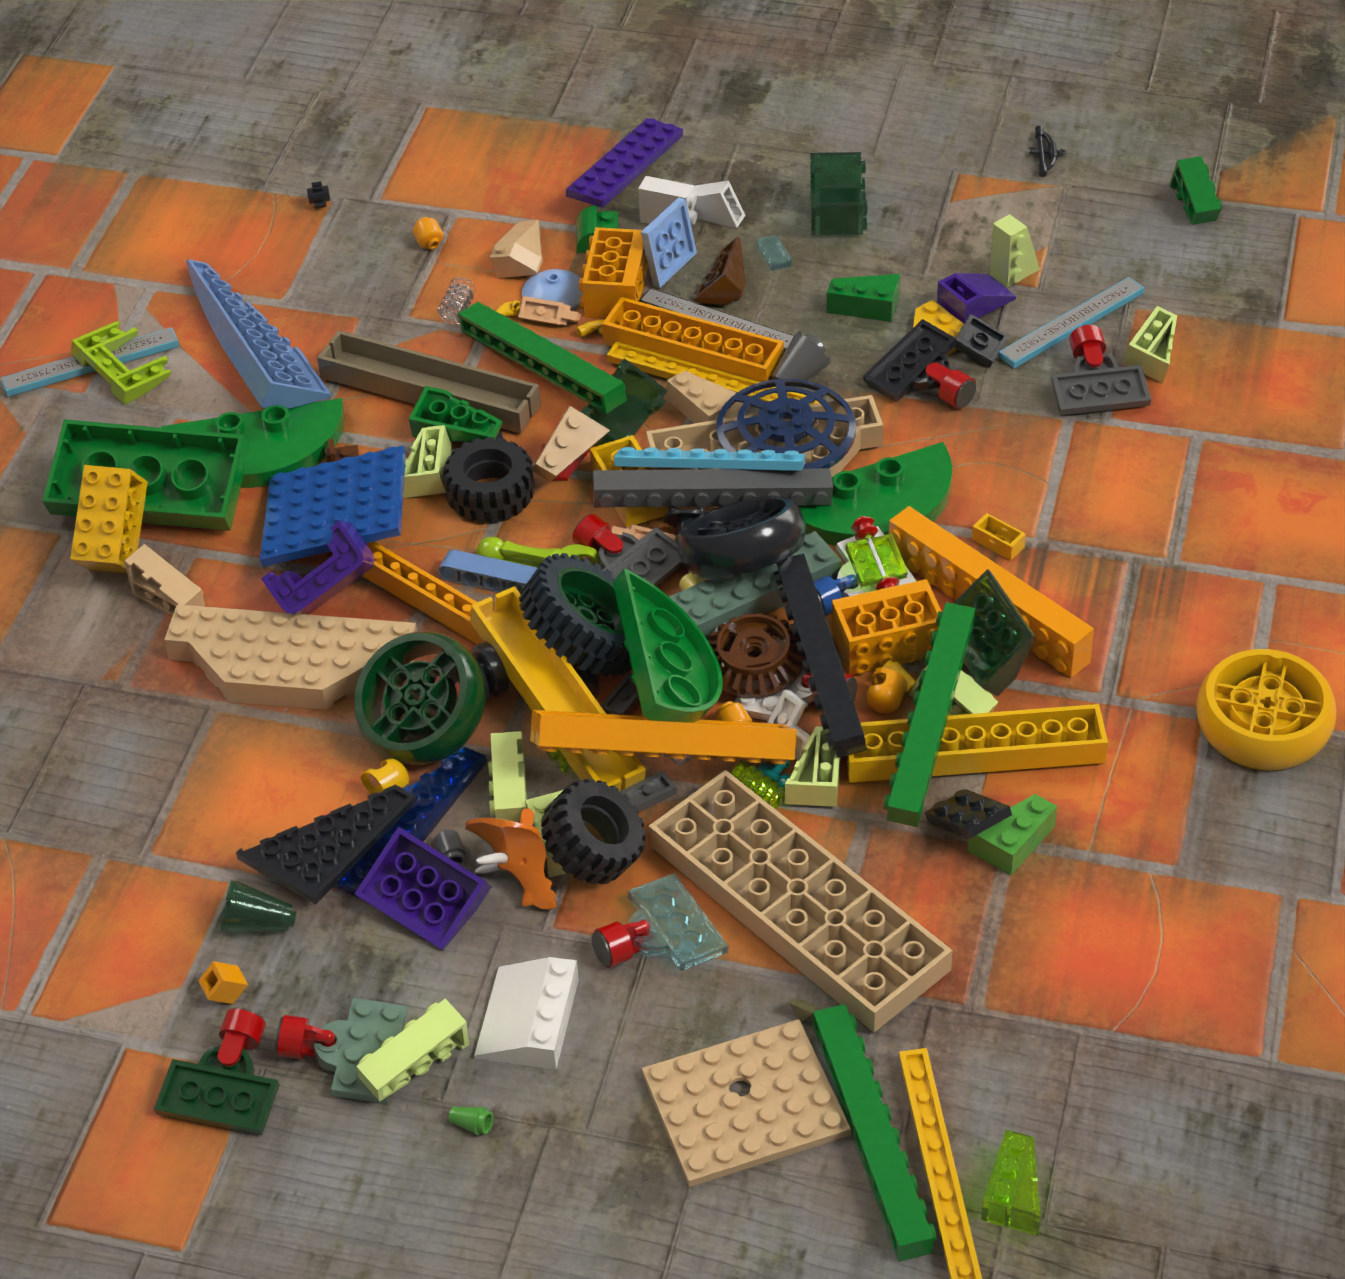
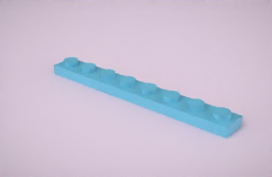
[614,447,805,471]

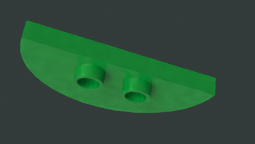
[161,398,345,488]
[798,442,952,546]
[613,568,723,723]

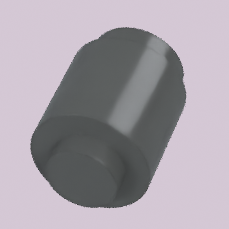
[434,830,466,866]

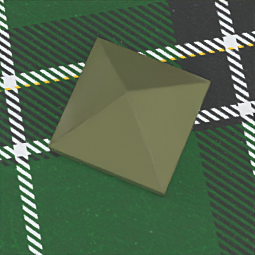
[789,998,822,1023]

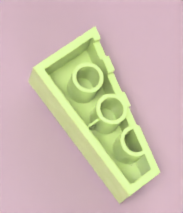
[356,999,469,1102]

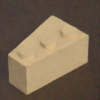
[667,371,744,423]
[125,544,205,616]

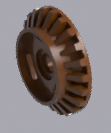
[708,613,805,698]

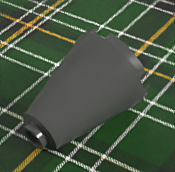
[770,331,830,387]

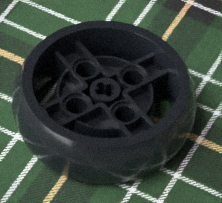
[677,496,806,578]

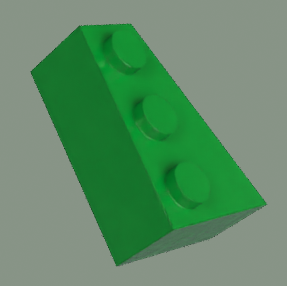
[827,274,901,322]

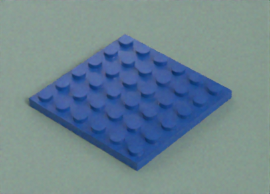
[260,446,406,567]

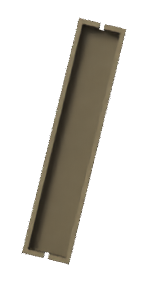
[317,330,541,434]

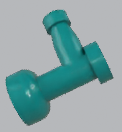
[757,760,791,795]

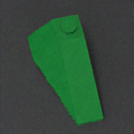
[408,386,503,442]

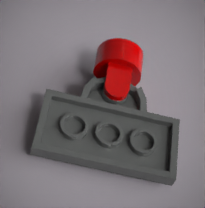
[1051,325,1151,415]
[572,514,683,587]

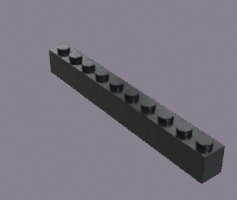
[773,553,867,758]

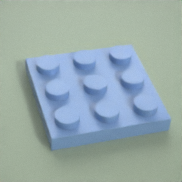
[641,197,697,288]

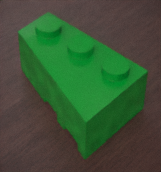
[1169,156,1222,225]

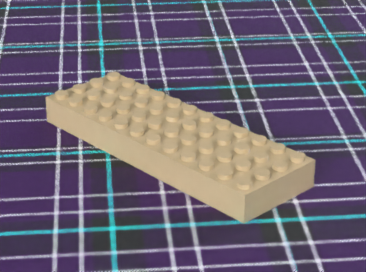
[649,770,953,1032]

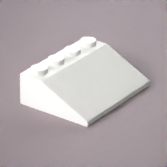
[474,957,579,1070]

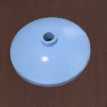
[522,269,583,311]

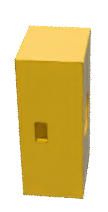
[972,513,1026,561]

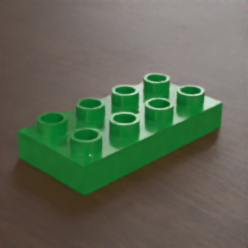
[42,419,250,531]

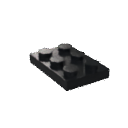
[925,789,1012,838]

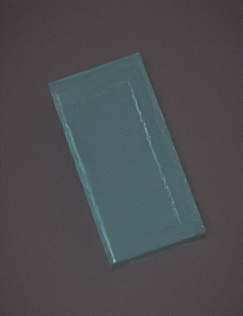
[757,235,792,271]

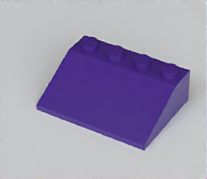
[355,827,492,950]

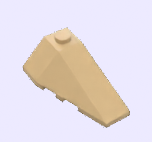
[490,220,543,278]

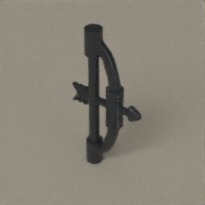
[1028,126,1067,177]

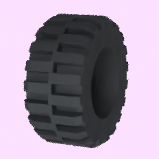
[443,437,535,523]
[541,779,645,884]

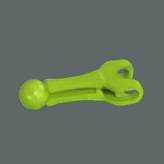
[477,536,599,568]

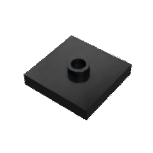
[955,314,1009,368]

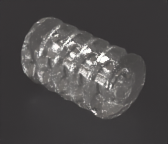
[438,277,476,325]

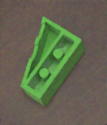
[967,794,1057,875]

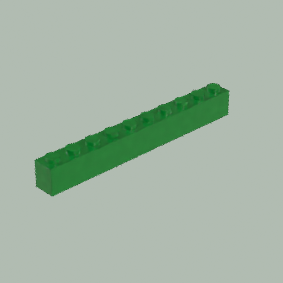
[458,302,627,414]
[883,602,975,827]
[813,1004,937,1262]

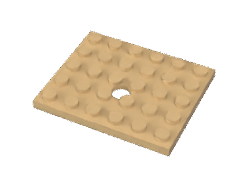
[642,1019,851,1187]

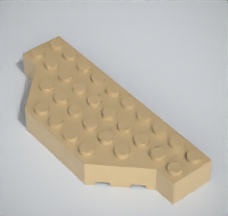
[646,395,883,476]
[164,605,417,710]

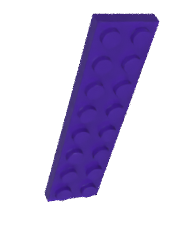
[566,118,683,208]

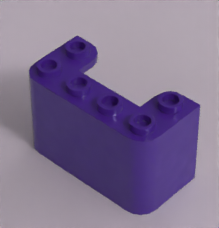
[261,520,375,614]

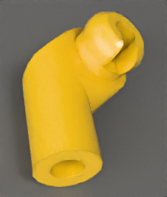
[496,300,521,317]

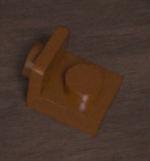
[325,439,359,462]

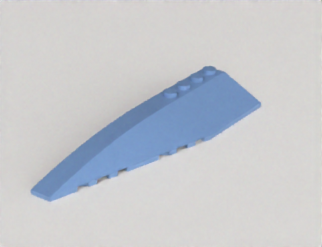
[186,259,331,409]

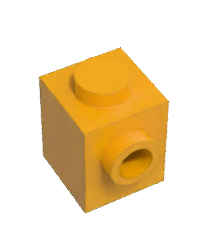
[198,961,248,1004]

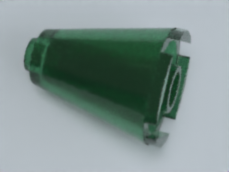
[220,880,297,933]

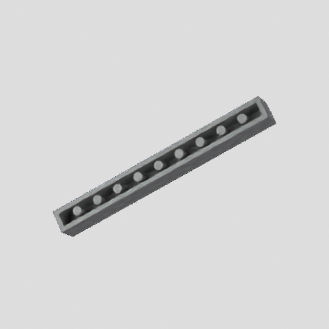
[592,468,833,508]

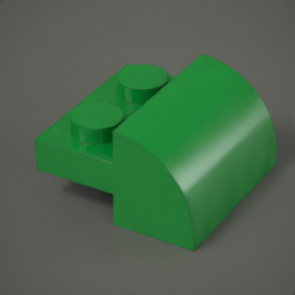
[576,205,619,253]

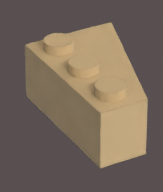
[533,406,610,482]

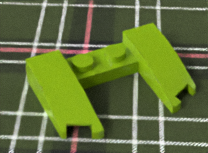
[71,321,171,405]

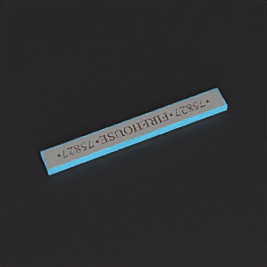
[999,277,1144,369]
[1,328,179,397]

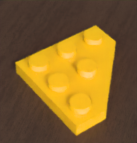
[913,300,964,356]

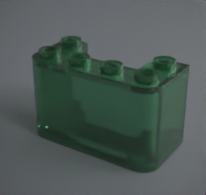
[810,152,867,235]

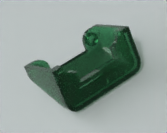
[581,358,668,447]

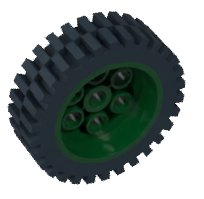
[519,553,632,677]

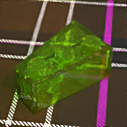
[981,1130,1040,1236]

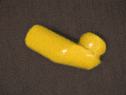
[576,319,604,338]

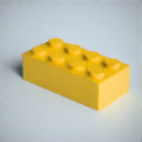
[590,435,669,528]

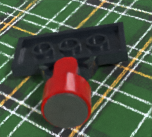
[863,319,976,409]

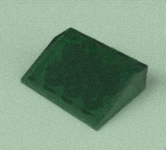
[953,569,1036,696]

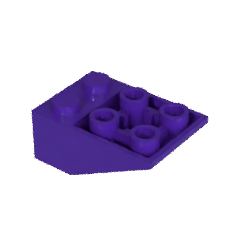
[937,273,1016,324]

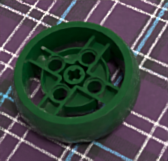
[354,631,486,766]

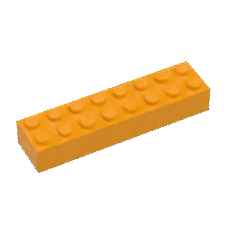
[602,297,784,382]

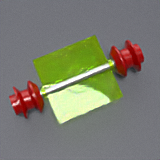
[845,516,908,590]

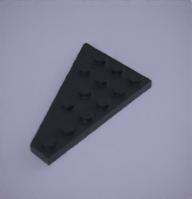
[236,785,417,905]

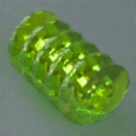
[731,761,785,809]

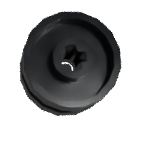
[458,641,509,701]

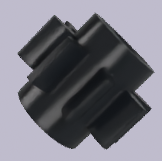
[307,181,331,208]

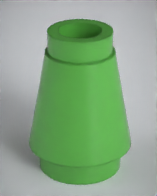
[449,1106,493,1135]

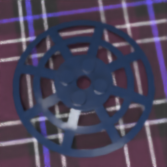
[716,379,856,469]

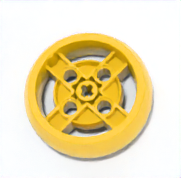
[1196,649,1337,771]

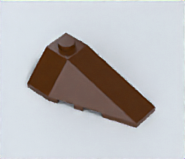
[694,236,746,305]

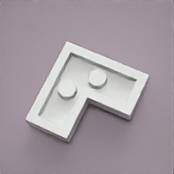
[768,690,810,761]

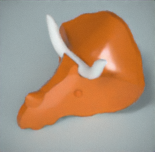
[465,808,557,910]

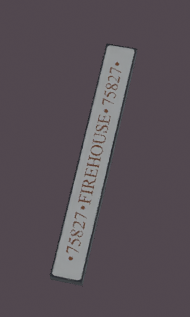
[639,288,794,352]

